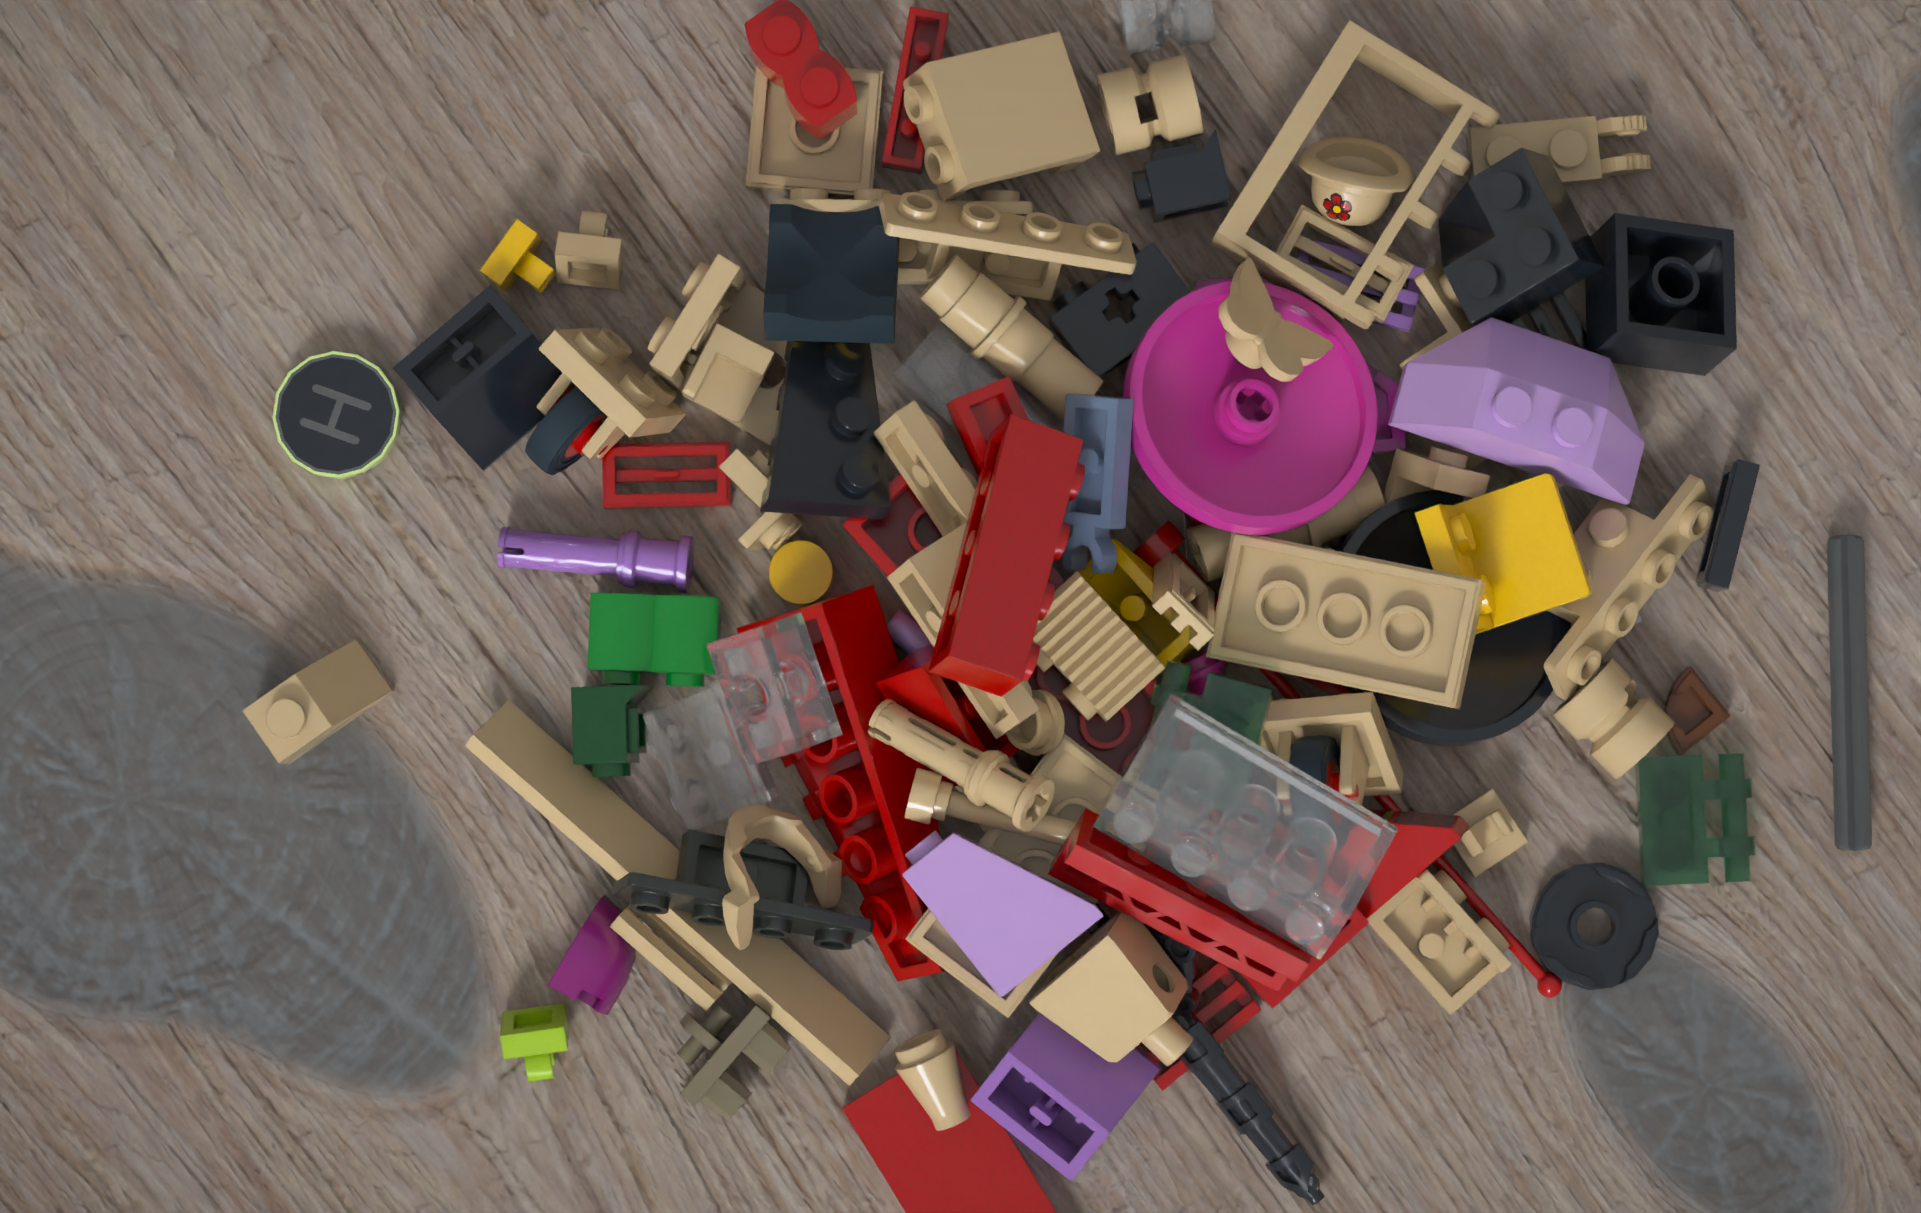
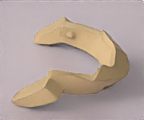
[722,804,842,950]

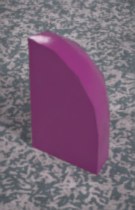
[548,895,635,1015]

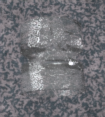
[1116,0,1216,55]

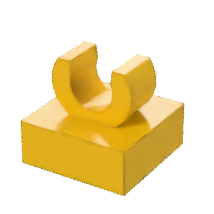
[480,219,556,294]

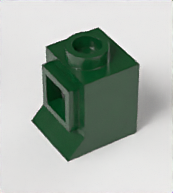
[571,684,654,777]

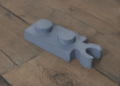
[1062,394,1134,574]

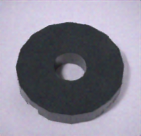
[1529,863,1659,990]

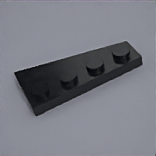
[760,341,891,520]

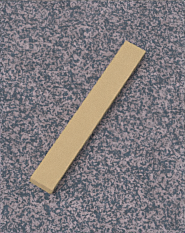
[465,700,891,1086]

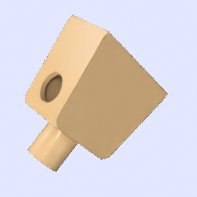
[1029,911,1193,1066]

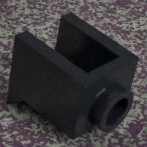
[1132,129,1231,223]

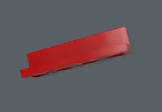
[1048,808,1317,992]

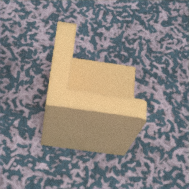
[682,323,774,423]

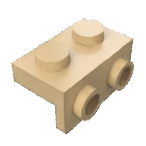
[719,448,803,551]
[1367,869,1512,1015]

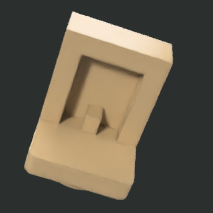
[1383,446,1490,505]

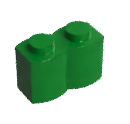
[587,593,722,687]

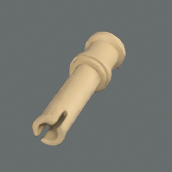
[868,699,1055,832]

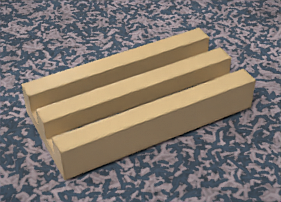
[1276,205,1414,323]
[1152,552,1215,650]
[610,904,732,1011]

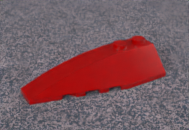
[736,585,946,982]

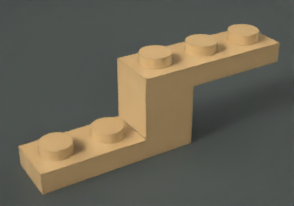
[873,400,1040,739]

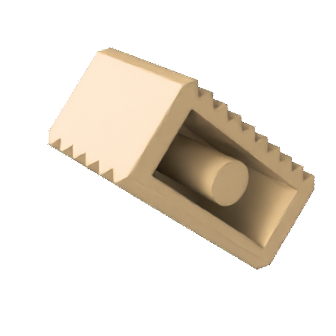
[1033,572,1165,722]

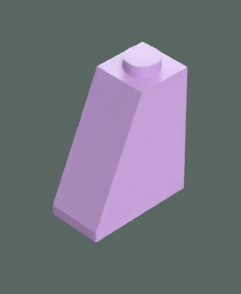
[902,831,1104,998]

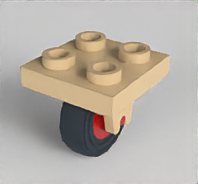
[525,327,686,476]
[1244,692,1403,852]

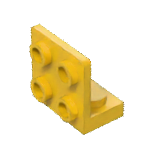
[1415,473,1592,634]

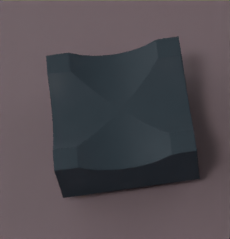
[763,204,900,343]

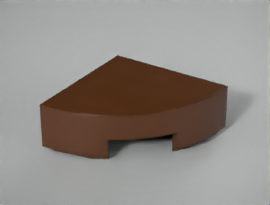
[1664,666,1731,756]

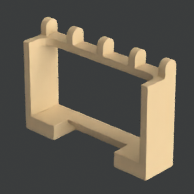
[1210,20,1500,329]

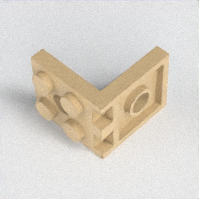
[647,253,787,447]

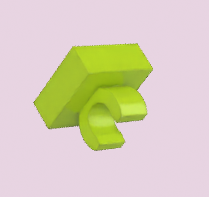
[500,1003,570,1082]

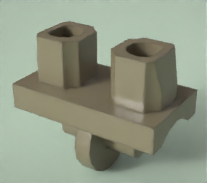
[677,1005,791,1120]

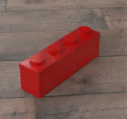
[928,414,1085,697]

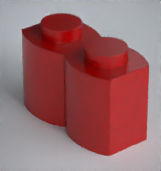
[745,0,857,140]

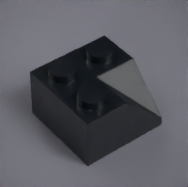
[1438,148,1605,325]
[1585,213,1737,376]

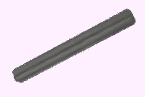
[1827,535,1872,851]

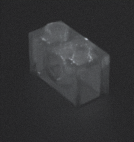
[706,612,843,766]

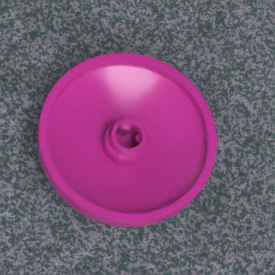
[1123,281,1378,535]

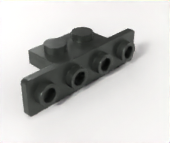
[612,830,874,950]

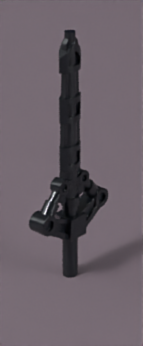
[1087,903,1325,1206]

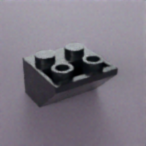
[393,284,562,471]

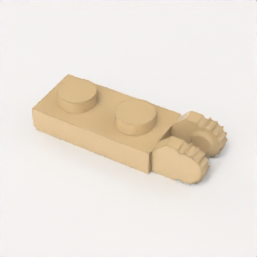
[1467,115,1651,185]

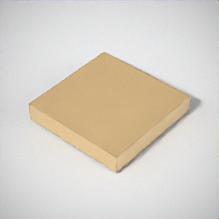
[746,66,883,198]

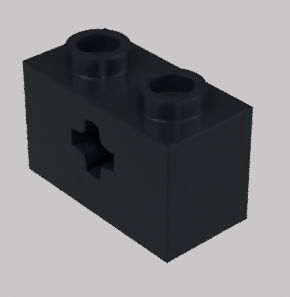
[1049,242,1191,379]

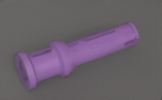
[497,527,694,593]

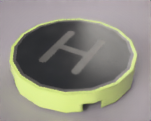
[272,351,402,479]

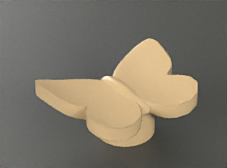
[1218,258,1334,382]

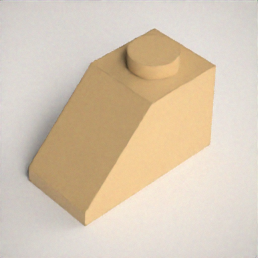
[242,639,394,765]

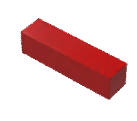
[882,7,949,174]

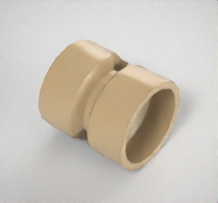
[1097,54,1203,156]
[1552,658,1675,779]

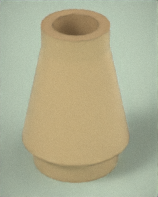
[894,1029,971,1131]

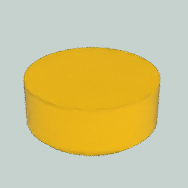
[769,541,833,605]

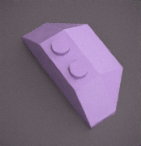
[1388,317,1645,505]

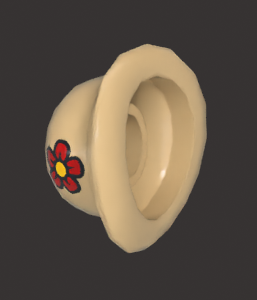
[1299,136,1413,226]

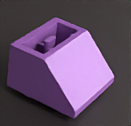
[970,1013,1162,1182]

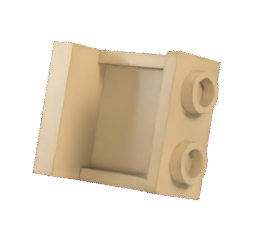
[903,31,1100,201]

